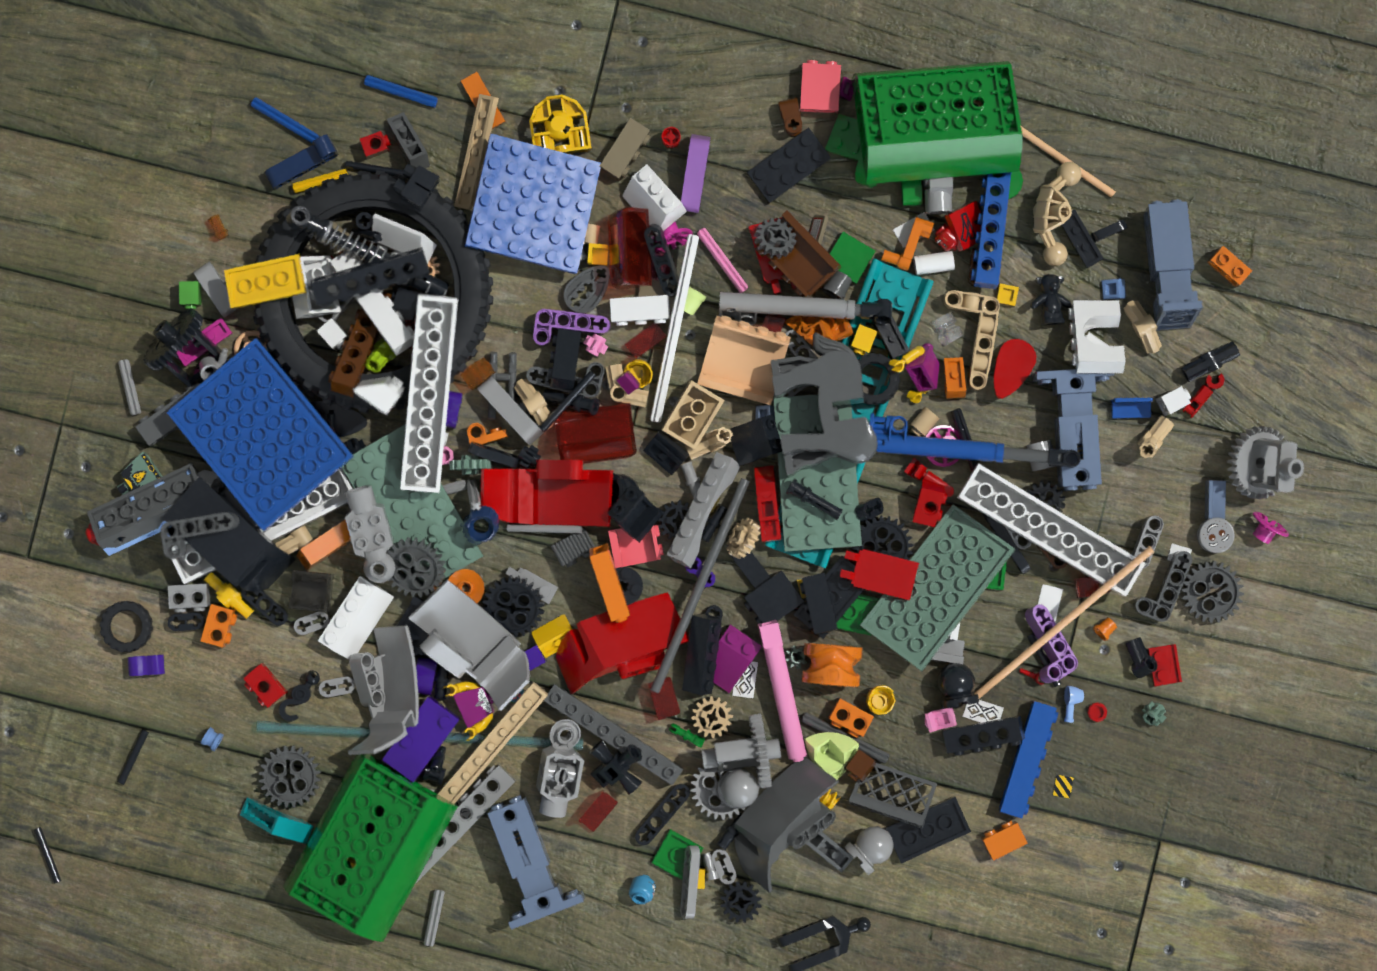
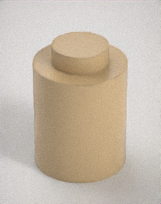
[910,407,939,437]

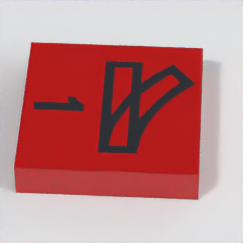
[945,201,989,251]

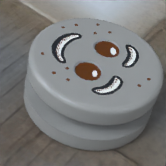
[1197,518,1235,553]

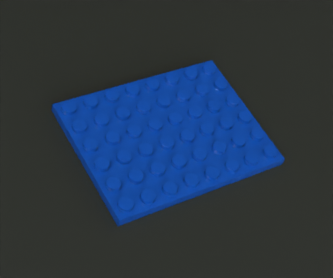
[166,338,354,532]

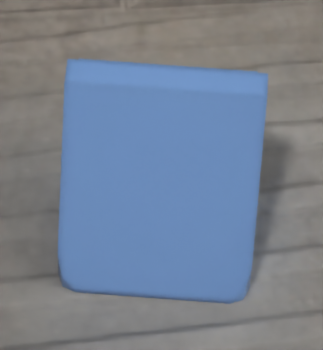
[1102,279,1126,300]

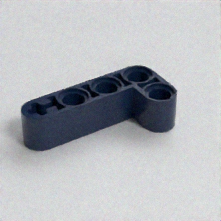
[264,134,339,189]

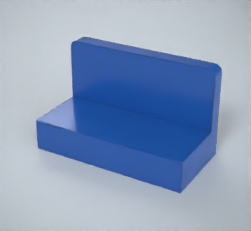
[1111,398,1153,419]

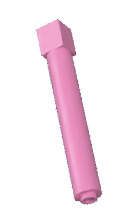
[757,620,807,762]

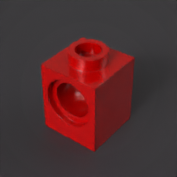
[360,131,391,159]

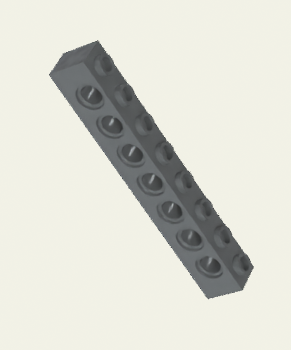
[544,684,683,786]

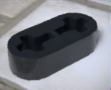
[1091,219,1128,243]
[856,498,884,521]
[168,612,205,631]

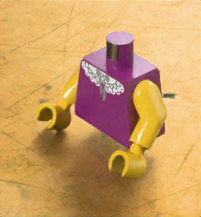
[889,343,939,403]
[443,681,495,741]

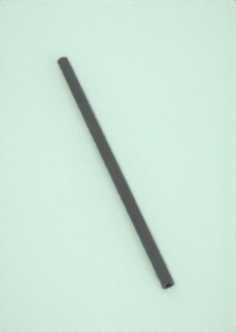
[650,478,750,694]

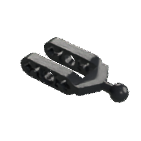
[777,915,871,971]

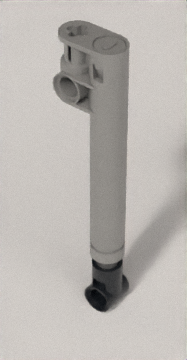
[719,292,893,325]

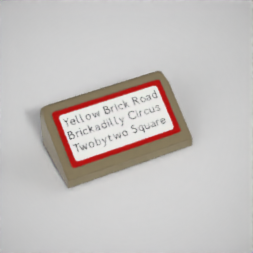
[809,215,829,245]

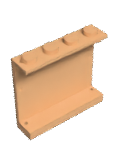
[697,316,791,405]

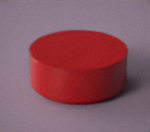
[1087,702,1107,722]

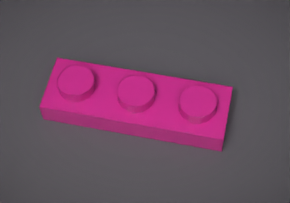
[177,318,233,367]

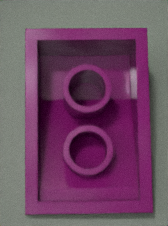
[714,624,762,693]

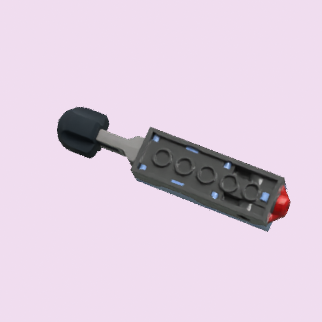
[85,463,226,556]

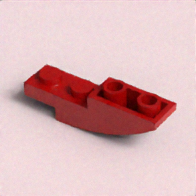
[754,465,781,542]

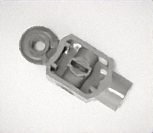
[923,177,953,214]
[345,485,395,583]
[536,719,584,818]

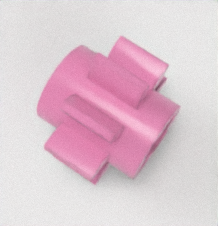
[583,333,608,357]

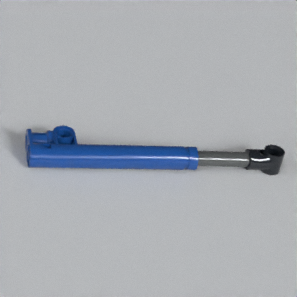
[870,413,1081,468]

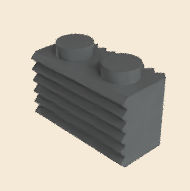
[551,528,595,568]

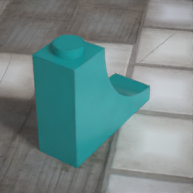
[240,797,313,844]

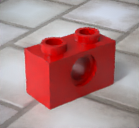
[912,480,948,527]
[243,663,288,708]

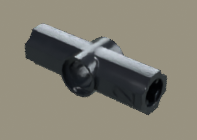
[1181,341,1240,382]

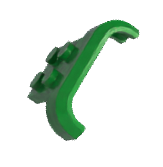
[825,114,878,188]

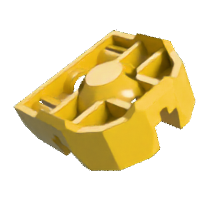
[529,94,592,154]

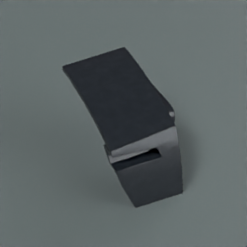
[162,476,296,591]

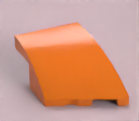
[785,316,854,346]

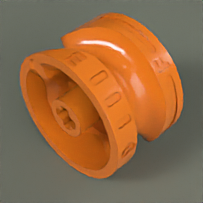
[802,643,862,686]

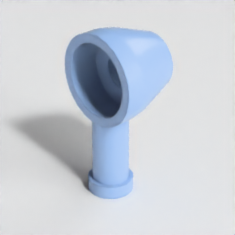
[1064,686,1084,723]

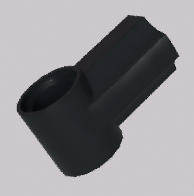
[1125,637,1157,678]

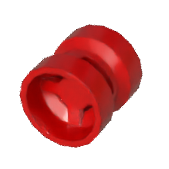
[662,127,681,148]

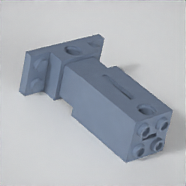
[1143,200,1202,331]
[1032,370,1114,491]
[488,795,585,929]

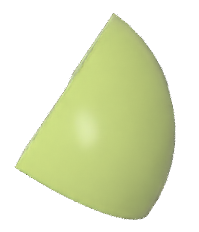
[805,732,859,780]

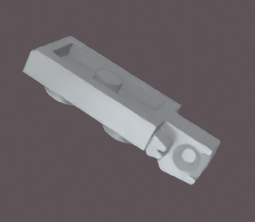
[505,567,559,604]

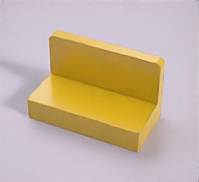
[532,614,573,658]

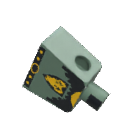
[117,452,163,495]

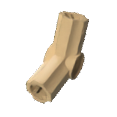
[1124,300,1162,354]
[605,364,649,407]
[514,379,555,430]
[1137,415,1174,458]
[685,427,732,460]

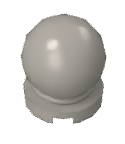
[716,769,759,809]
[845,826,894,875]

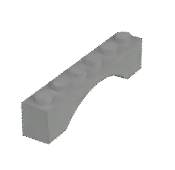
[667,452,740,568]

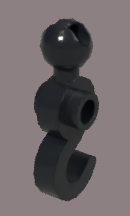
[279,670,320,721]

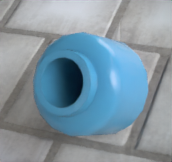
[629,875,656,905]

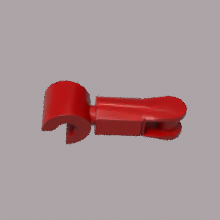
[1182,373,1225,419]
[904,457,954,497]

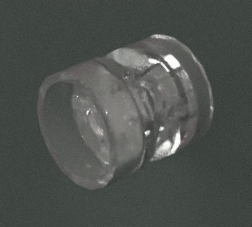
[930,312,964,347]

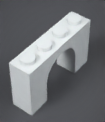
[1068,300,1125,373]

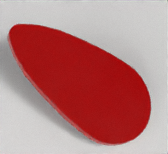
[993,339,1037,399]

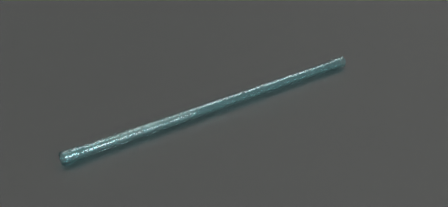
[256,721,584,750]

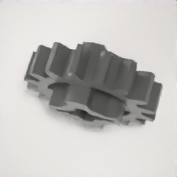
[754,218,796,259]

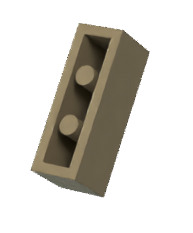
[600,118,651,180]

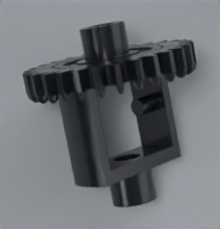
[143,309,222,387]

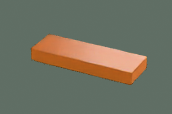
[461,72,505,130]

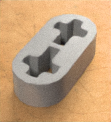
[294,611,330,635]
[319,676,356,697]
[712,848,736,884]

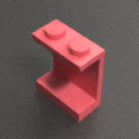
[800,60,841,114]
[608,525,664,568]

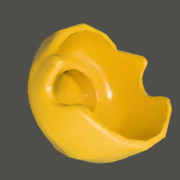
[624,359,653,388]
[866,685,896,715]

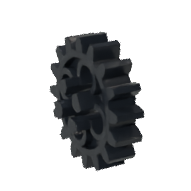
[1027,480,1066,513]

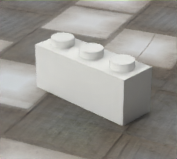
[610,295,670,326]

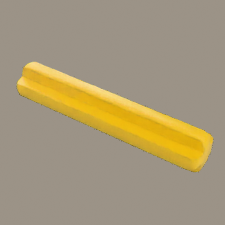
[292,169,348,193]

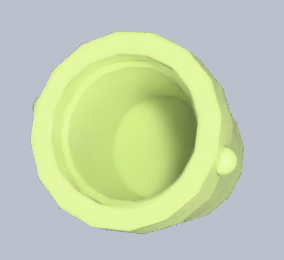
[684,287,706,315]

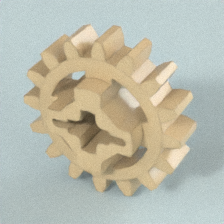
[727,517,760,559]
[691,696,733,738]

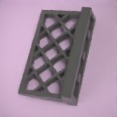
[849,763,937,829]

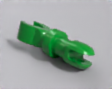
[669,724,705,747]

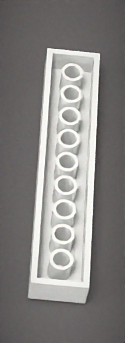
[400,294,458,493]
[957,464,1146,597]
[172,467,354,584]

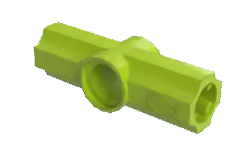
[365,338,396,373]

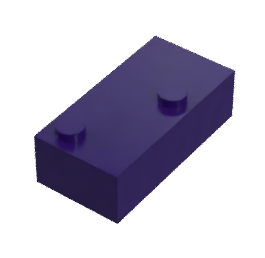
[382,696,461,782]

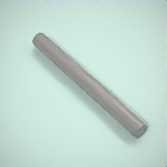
[507,524,582,533]

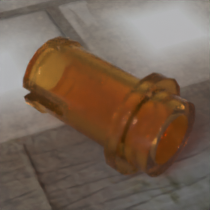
[208,214,229,240]

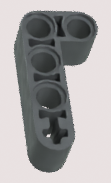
[527,362,605,399]
[161,512,239,559]
[1133,551,1192,622]

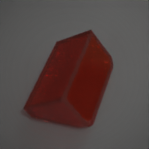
[608,207,652,289]
[555,403,637,463]

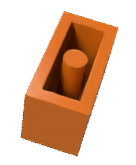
[981,820,1028,861]

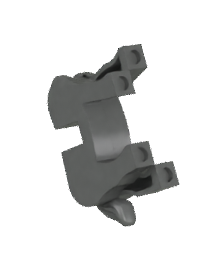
[771,333,878,477]

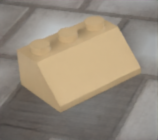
[660,380,724,450]

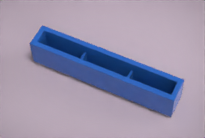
[998,700,1058,818]

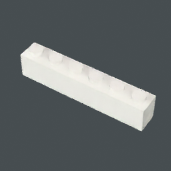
[330,250,414,356]

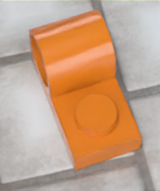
[944,357,966,399]
[467,423,508,445]

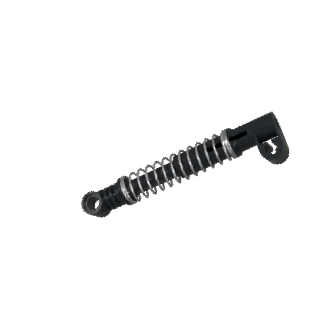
[286,206,449,296]

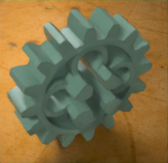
[449,455,491,475]

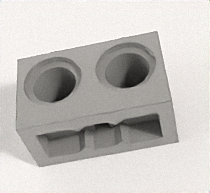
[168,584,210,612]

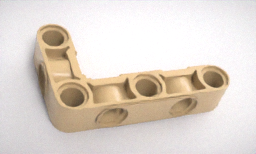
[943,290,1000,391]

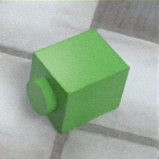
[179,281,202,309]

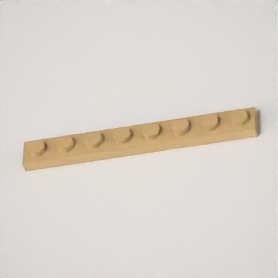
[437,682,548,804]

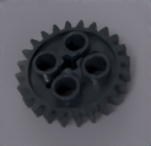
[851,515,914,560]
[482,575,545,638]

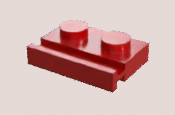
[1147,644,1182,686]

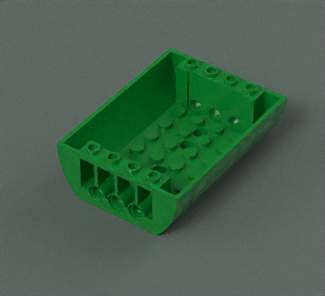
[852,61,1022,184]
[283,754,458,942]

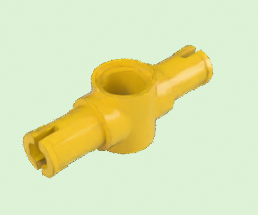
[204,572,254,619]

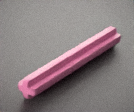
[697,228,748,293]

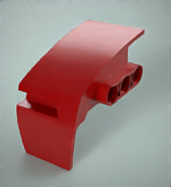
[481,460,613,527]
[555,592,689,694]

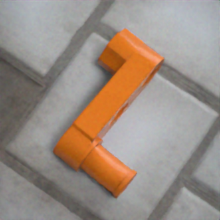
[881,217,934,271]

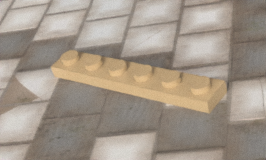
[454,94,499,210]

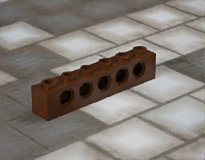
[329,292,392,397]

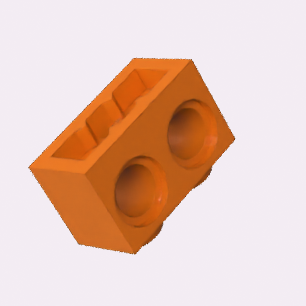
[1207,246,1252,287]
[201,604,237,647]
[829,698,874,738]

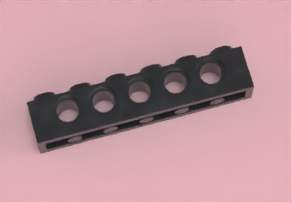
[310,247,430,307]

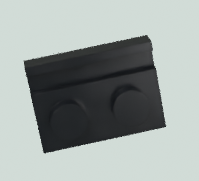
[643,430,689,475]

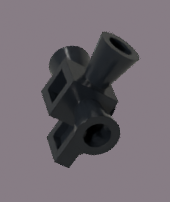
[589,740,642,795]

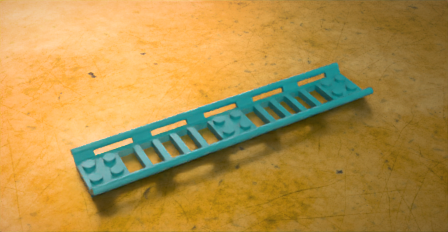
[765,258,934,568]

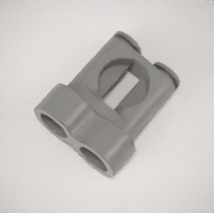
[702,852,719,881]

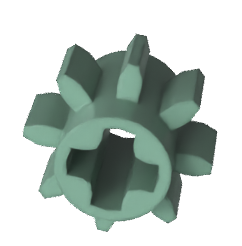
[784,646,807,670]
[1142,701,1167,726]

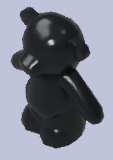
[1030,274,1072,325]

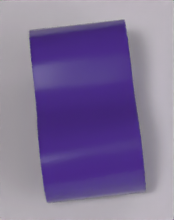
[446,391,463,429]
[685,557,716,587]
[127,655,165,676]
[416,656,438,696]

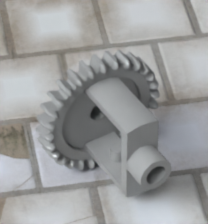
[1227,426,1304,499]
[702,714,781,788]

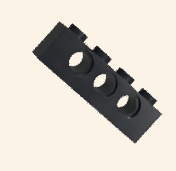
[943,716,1025,756]

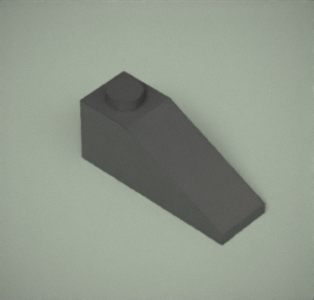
[386,112,430,168]
[806,831,854,873]

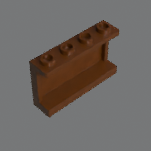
[754,210,842,297]

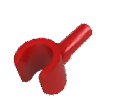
[1019,668,1044,685]

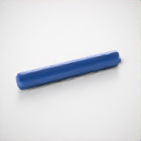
[364,75,438,108]
[251,97,319,144]

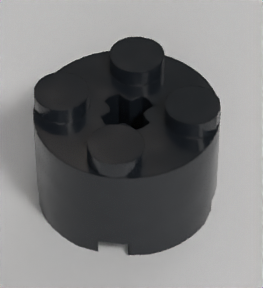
[616,567,643,605]

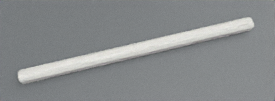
[650,234,699,423]

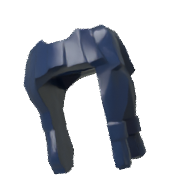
[460,497,499,545]

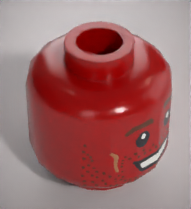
[934,223,958,252]

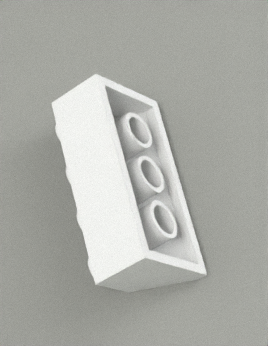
[354,376,405,414]
[318,576,394,660]

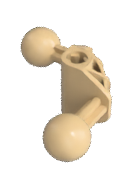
[1033,162,1081,266]

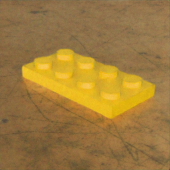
[224,254,307,309]

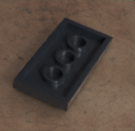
[747,127,831,204]
[794,556,865,640]
[885,796,971,864]

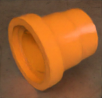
[1093,617,1117,641]

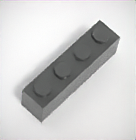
[136,383,201,446]

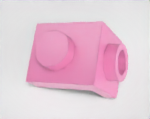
[925,708,957,732]

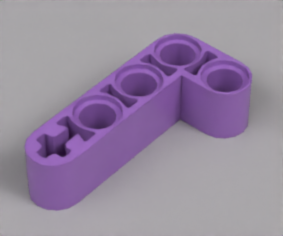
[681,134,711,213]
[533,309,610,346]
[1025,604,1078,683]

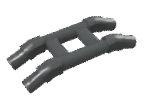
[488,352,517,421]

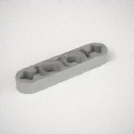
[680,846,700,919]

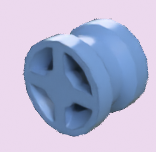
[201,727,224,751]

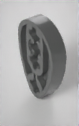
[564,265,610,314]

